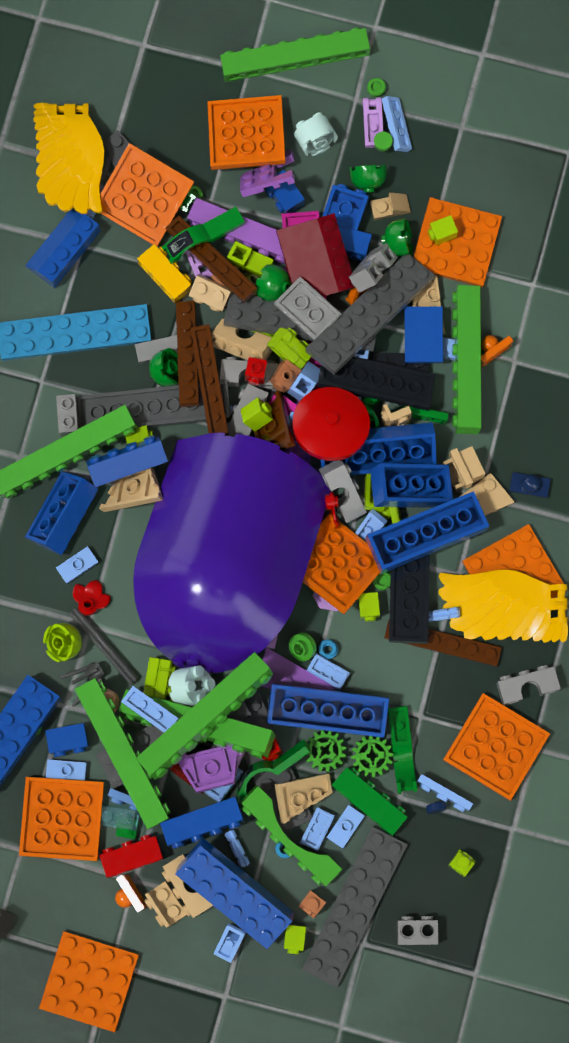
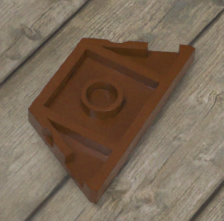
[254,390,295,450]

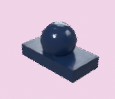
[509,472,550,498]

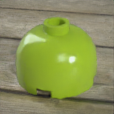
[43,623,82,662]

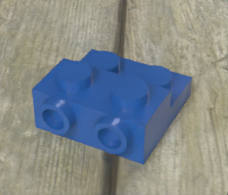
[322,184,369,231]

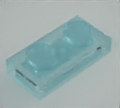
[101,806,139,831]

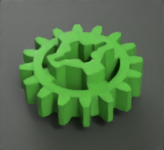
[305,730,346,773]
[351,736,393,778]

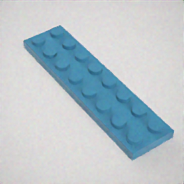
[0,304,151,361]

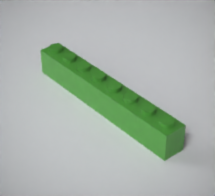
[220,28,370,82]
[452,285,481,434]
[0,405,138,499]
[136,652,273,780]
[74,678,171,830]
[118,689,276,759]

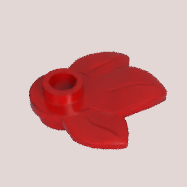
[325,492,339,529]
[73,580,111,616]

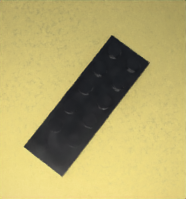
[317,356,435,411]
[389,554,430,644]

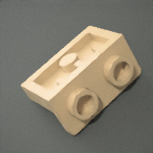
[144,881,187,928]

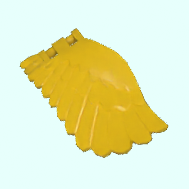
[33,103,104,214]
[438,570,568,643]

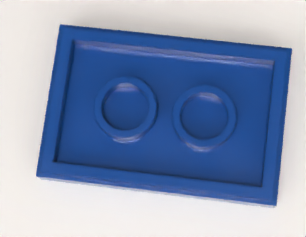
[404,307,443,363]

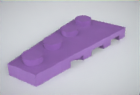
[260,647,336,690]

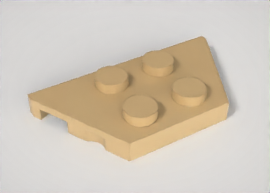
[99,467,163,512]

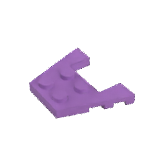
[240,149,295,197]
[178,746,238,793]

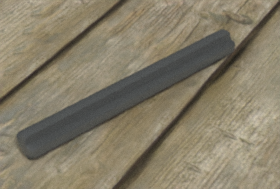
[70,608,138,685]

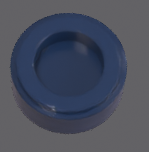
[426,802,446,814]

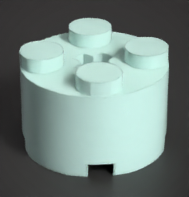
[294,112,338,156]
[169,665,215,707]

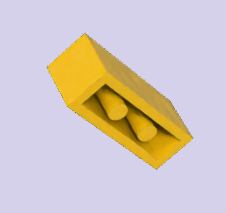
[137,244,192,304]

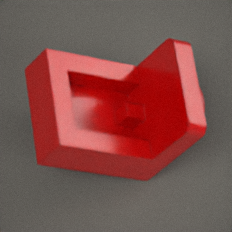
[245,357,267,386]

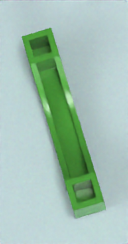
[240,785,342,886]

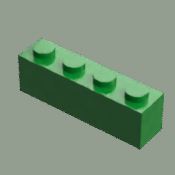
[332,767,407,836]

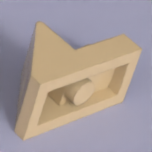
[370,192,411,221]

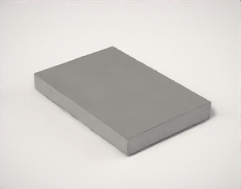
[274,277,342,341]

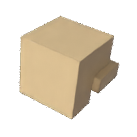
[442,446,485,492]

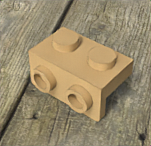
[188,274,231,312]
[380,404,412,427]

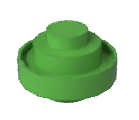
[289,632,316,661]

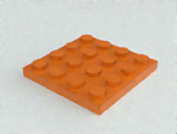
[208,95,286,170]
[100,143,195,247]
[413,197,502,288]
[303,514,380,614]
[462,524,567,598]
[443,693,550,801]
[19,777,104,861]
[39,931,139,1032]

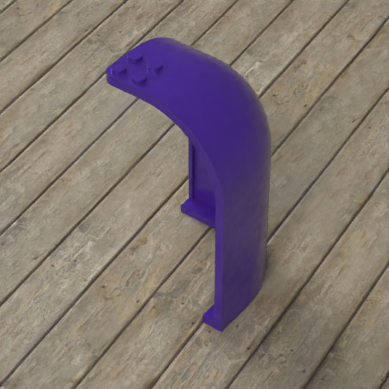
[133,433,331,675]

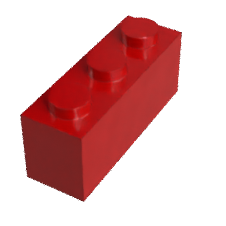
[99,834,164,878]

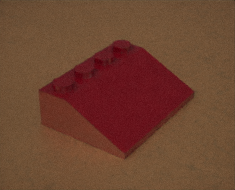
[276,213,355,297]

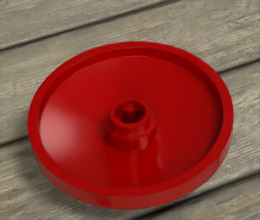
[292,387,370,461]

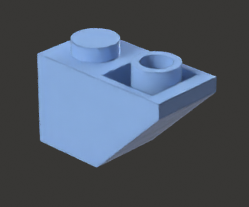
[287,361,320,401]

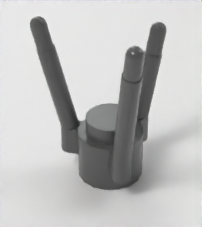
[60,662,105,707]

